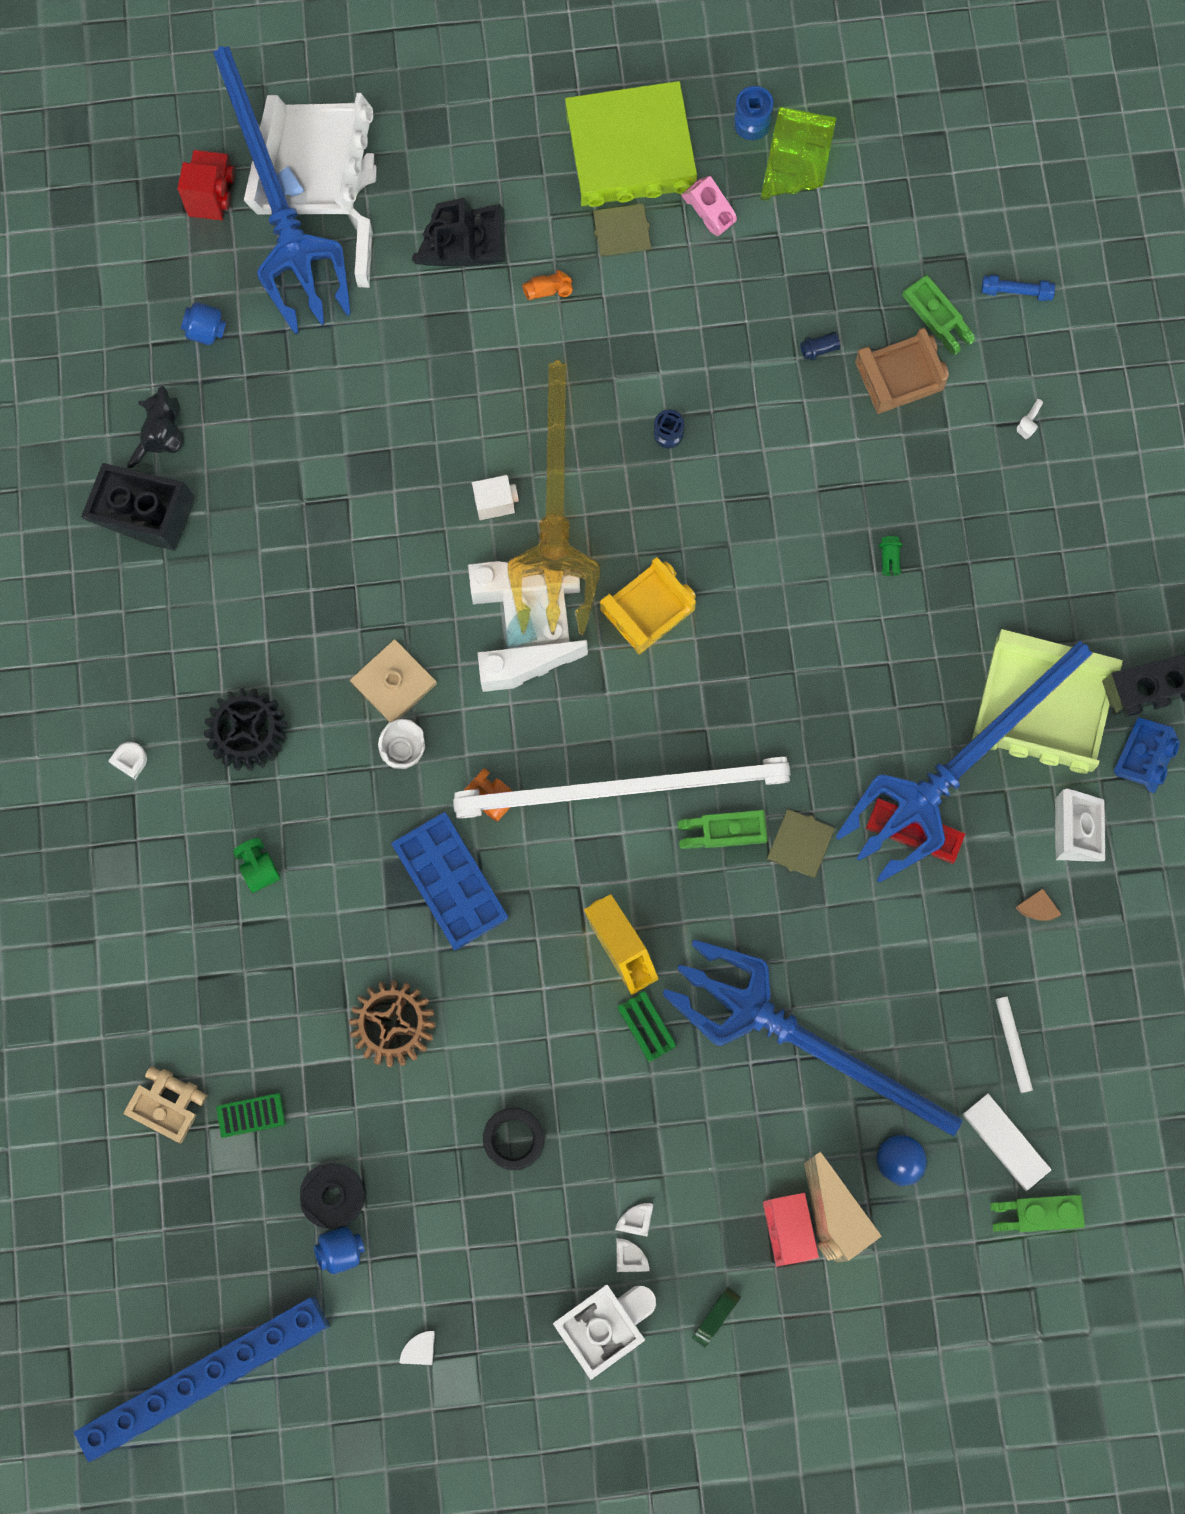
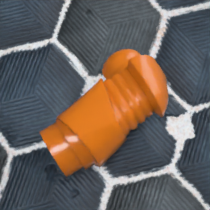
[522,270,573,301]

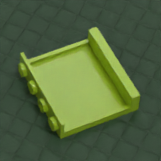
[565,81,697,207]

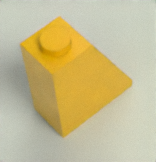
[584,894,659,995]

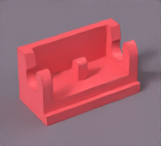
[763,1193,819,1267]

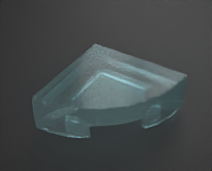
[506,609,537,648]

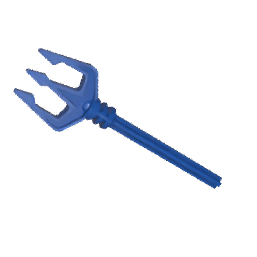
[213,46,351,335]
[836,641,1093,882]
[663,940,963,1137]

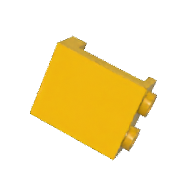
[600,557,696,655]

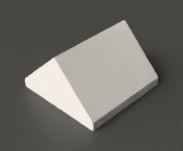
[1055,789,1105,862]

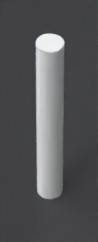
[996,997,1033,1093]

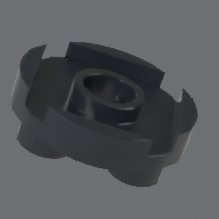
[300,1163,366,1229]

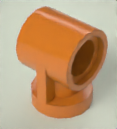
[464,768,513,822]

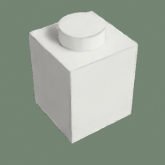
[472,475,519,520]

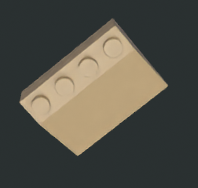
[804,1152,882,1263]

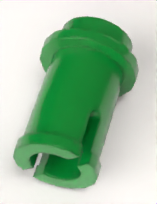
[878,536,903,576]

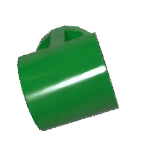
[232,838,281,894]

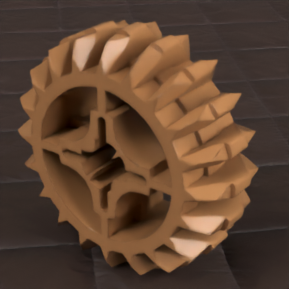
[349,980,436,1067]

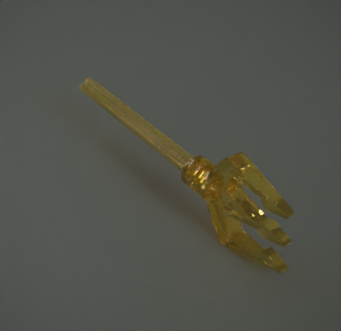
[507,360,600,636]

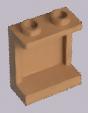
[855,327,949,414]

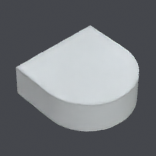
[108,742,147,780]

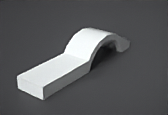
[348,153,377,288]

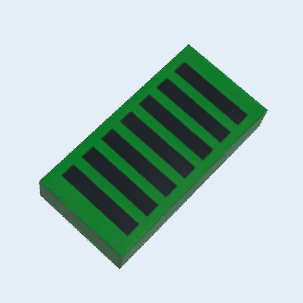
[216,1093,286,1139]

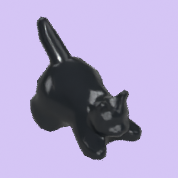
[127,386,184,469]

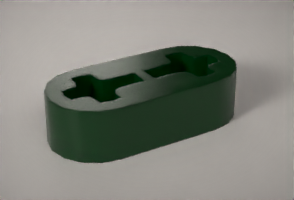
[692,1287,741,1348]

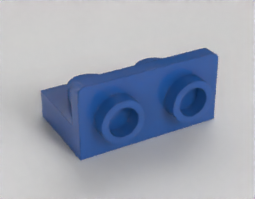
[1114,717,1180,793]

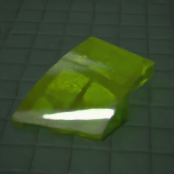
[761,107,836,201]

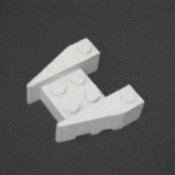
[468,561,588,692]

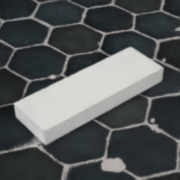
[962,1094,1051,1191]

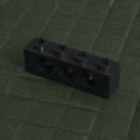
[1102,654,1185,717]

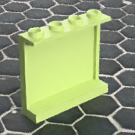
[972,629,1123,774]

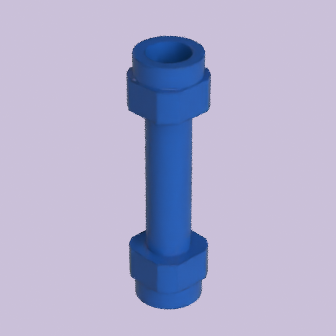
[981,274,1055,301]

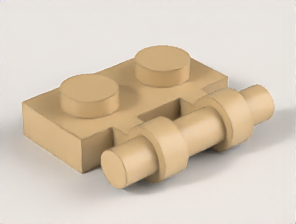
[123,1066,208,1144]

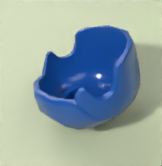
[876,1135,928,1187]

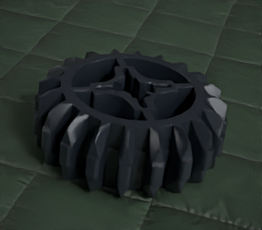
[204,688,288,771]

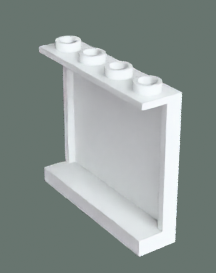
[244,93,373,215]

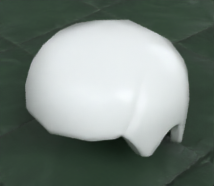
[378,719,425,769]

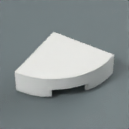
[615,1203,653,1237]
[616,1238,650,1272]
[399,1331,435,1365]

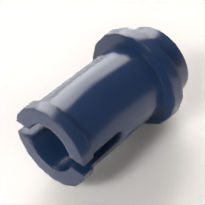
[800,332,840,361]

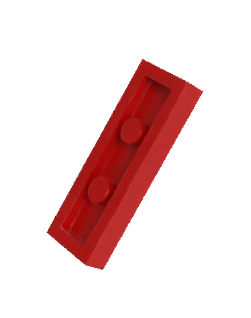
[865,798,966,864]

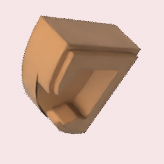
[1016,889,1061,921]

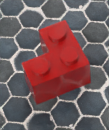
[177,150,236,221]

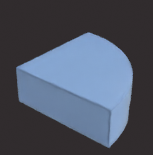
[277,166,304,197]

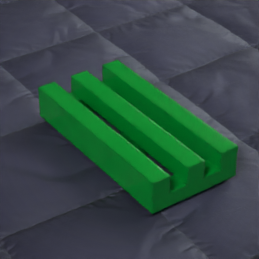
[617,991,677,1063]

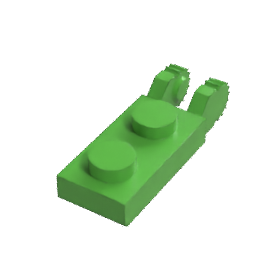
[902,275,975,355]
[677,810,768,849]
[990,1195,1085,1232]

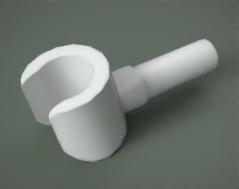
[1016,399,1043,440]

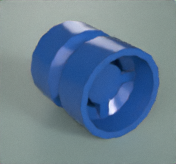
[734,86,774,140]

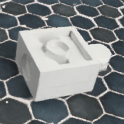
[553,1285,656,1380]

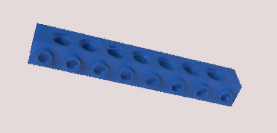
[74,1297,331,1462]

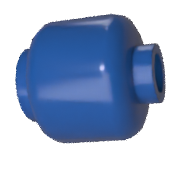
[181,302,226,345]
[314,1226,365,1275]

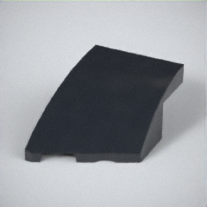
[412,198,505,266]

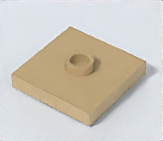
[350,639,437,722]

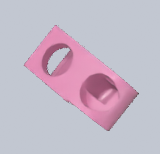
[681,176,737,236]

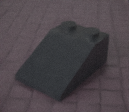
[81,463,195,551]

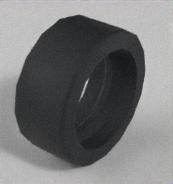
[483,1108,544,1170]

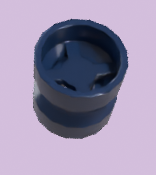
[654,409,684,449]

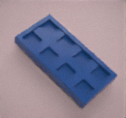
[391,812,509,951]

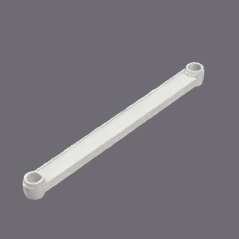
[453,757,791,819]

